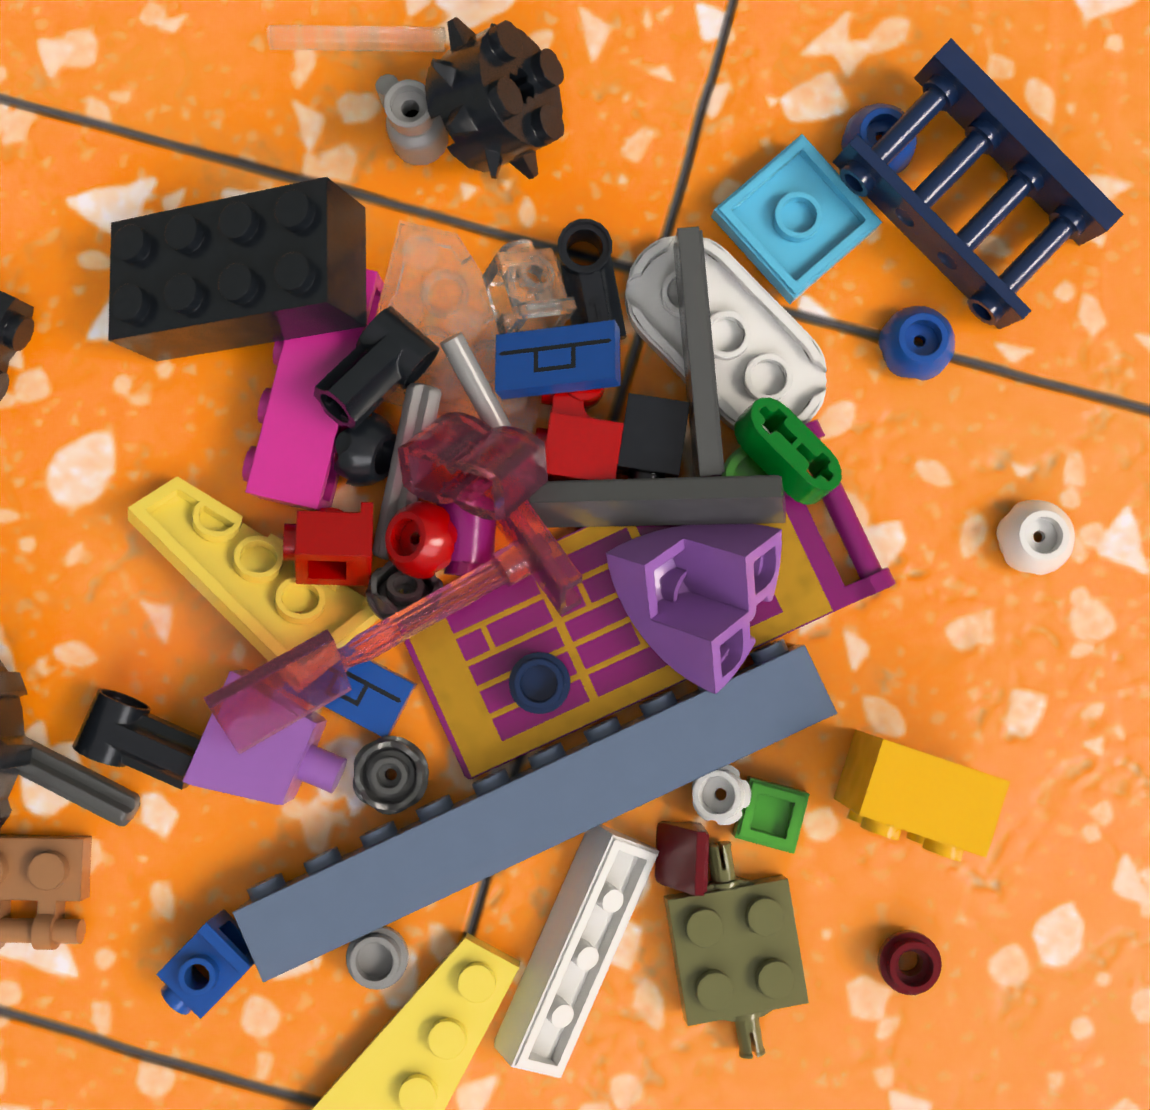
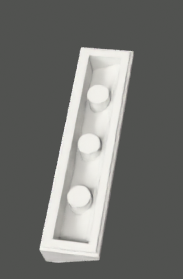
[494,824,659,1078]

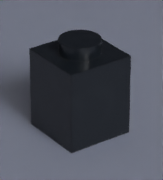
[616,393,690,479]

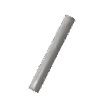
[440,332,541,504]

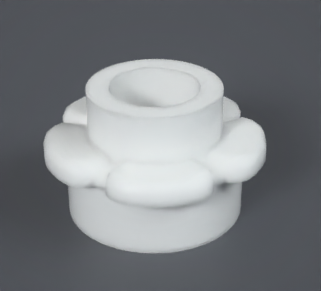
[692,764,752,825]

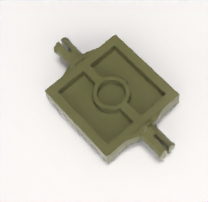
[664,841,809,1059]

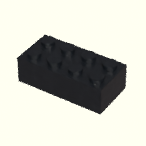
[108,177,367,362]

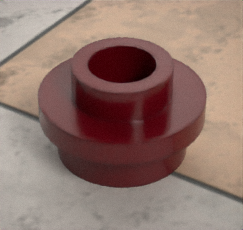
[878,930,942,995]

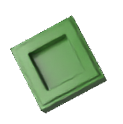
[732,776,810,854]

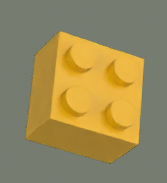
[834,729,1010,862]

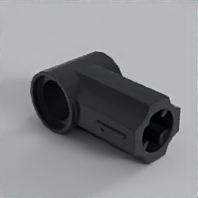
[557,219,627,340]
[314,306,439,430]
[72,688,202,790]

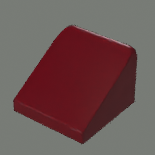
[655,821,709,896]

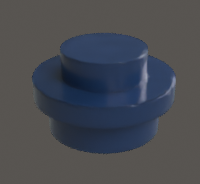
[509,652,571,714]

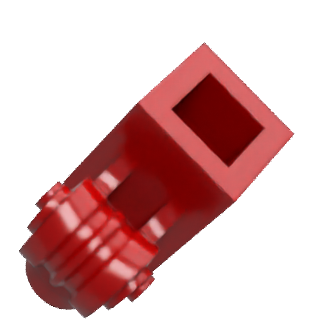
[532,388,624,481]

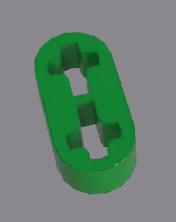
[734,398,842,505]

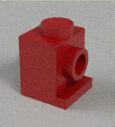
[283,502,373,586]

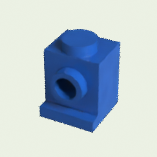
[156,909,255,1019]

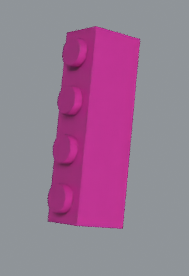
[242,269,387,511]

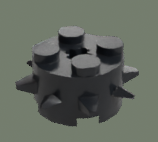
[425,17,564,180]

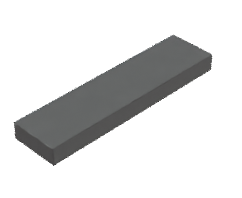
[673,226,725,477]
[529,475,786,528]

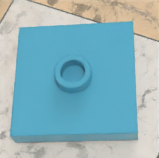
[711,134,882,304]

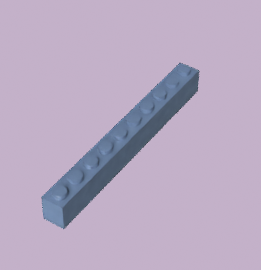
[232,639,837,983]

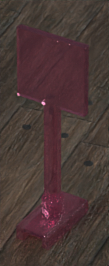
[204,483,583,754]

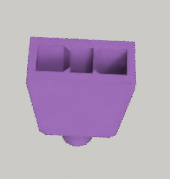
[183,669,347,805]

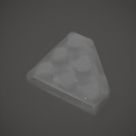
[376,220,542,437]

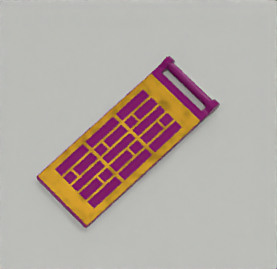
[398,419,896,779]

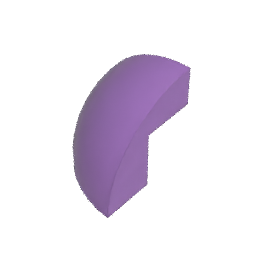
[606,524,782,694]

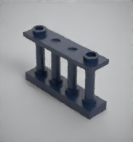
[833,38,1124,329]

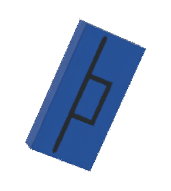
[495,320,621,400]
[279,646,417,737]

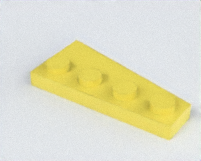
[127,476,379,687]
[309,933,520,1110]

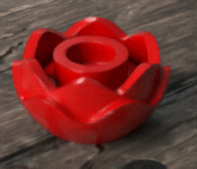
[385,501,458,579]

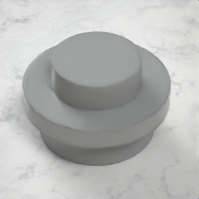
[346,926,409,990]

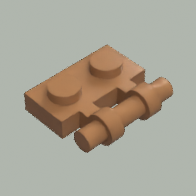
[0,834,92,950]

